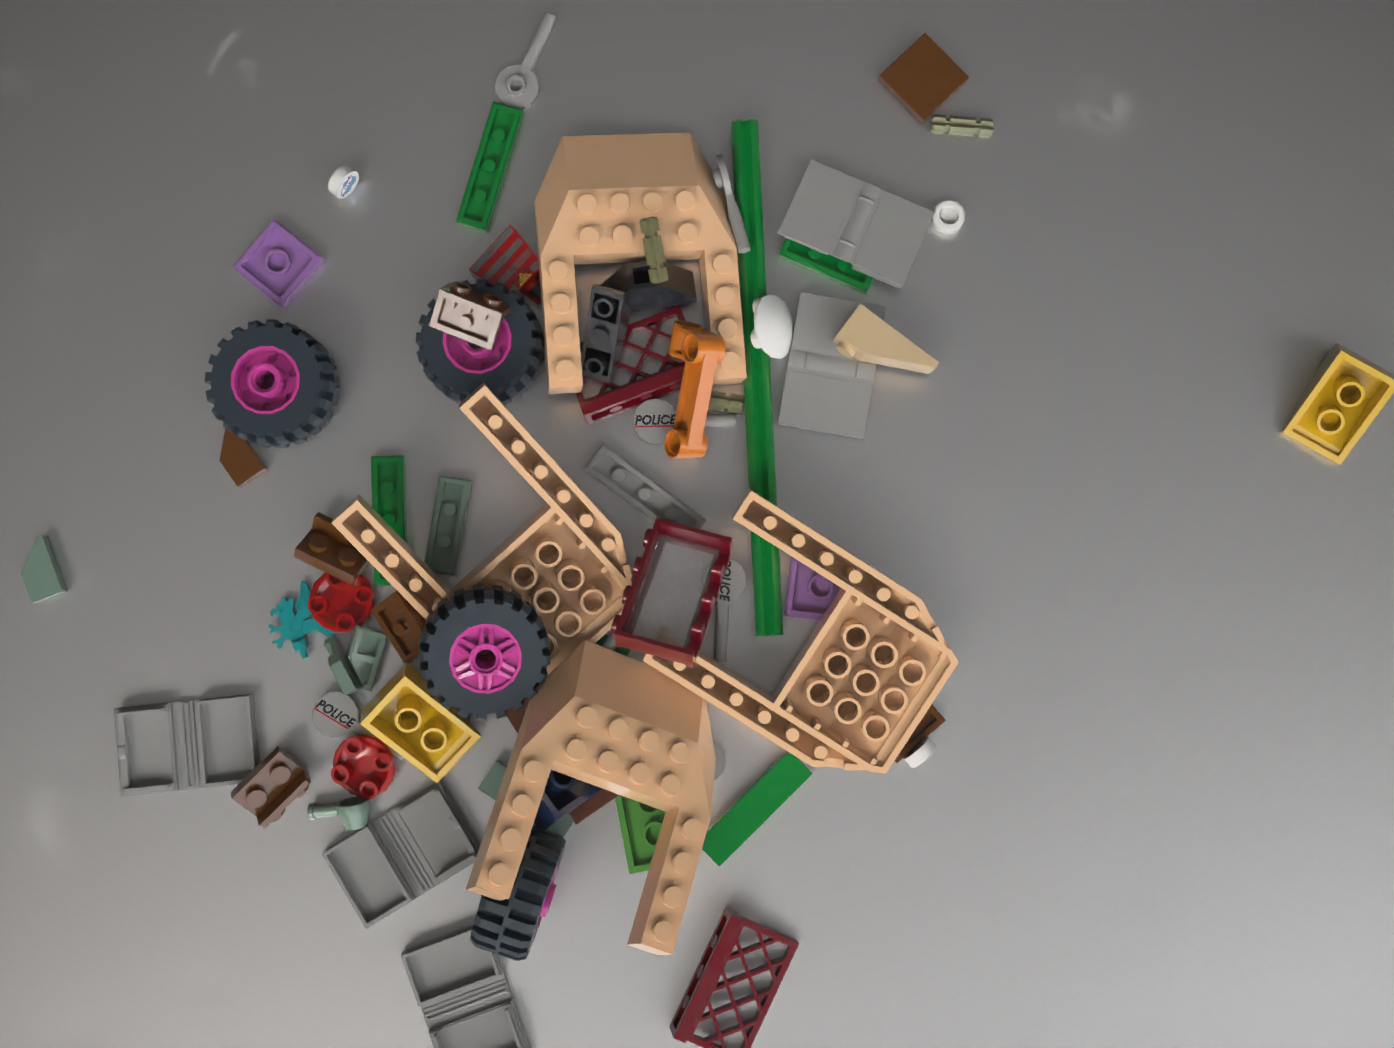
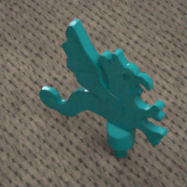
[268,581,336,659]

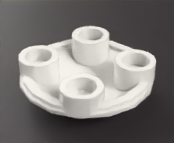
[751,294,794,359]

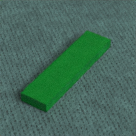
[455,101,524,233]
[371,455,408,586]
[702,751,813,867]

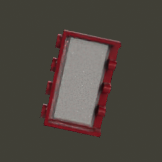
[611,518,732,668]

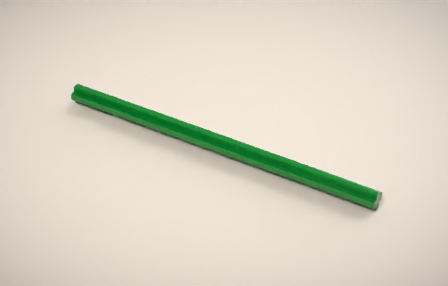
[731,119,783,636]

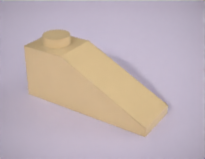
[833,303,940,374]

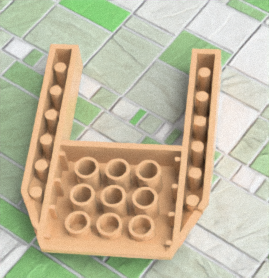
[534,132,747,394]
[332,382,633,684]
[643,488,959,774]
[466,640,716,955]

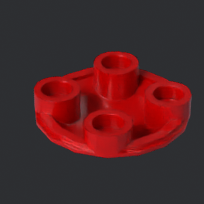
[308,573,374,632]
[331,734,396,800]

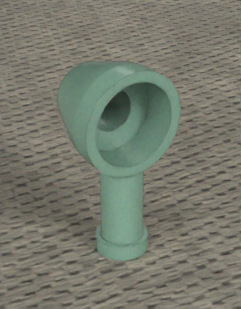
[307,796,370,830]

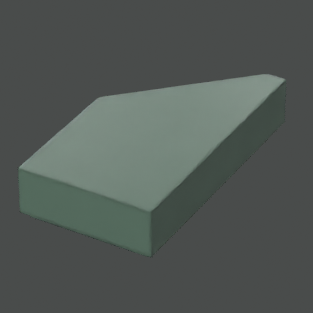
[21,535,67,603]
[345,625,387,692]
[324,635,363,695]

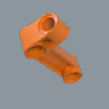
[664,321,726,459]

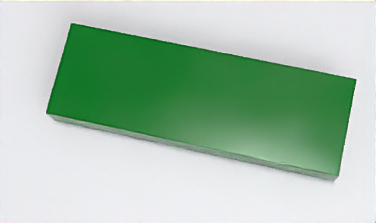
[778,238,873,295]

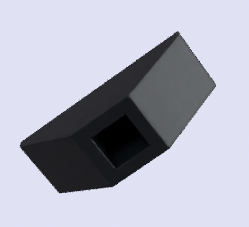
[601,261,697,313]
[581,284,631,383]

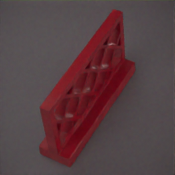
[576,305,686,425]
[669,907,799,1048]

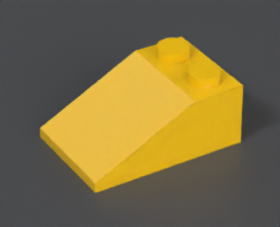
[1282,343,1394,465]
[360,662,481,783]

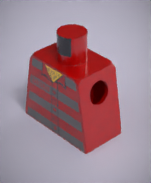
[469,225,541,305]

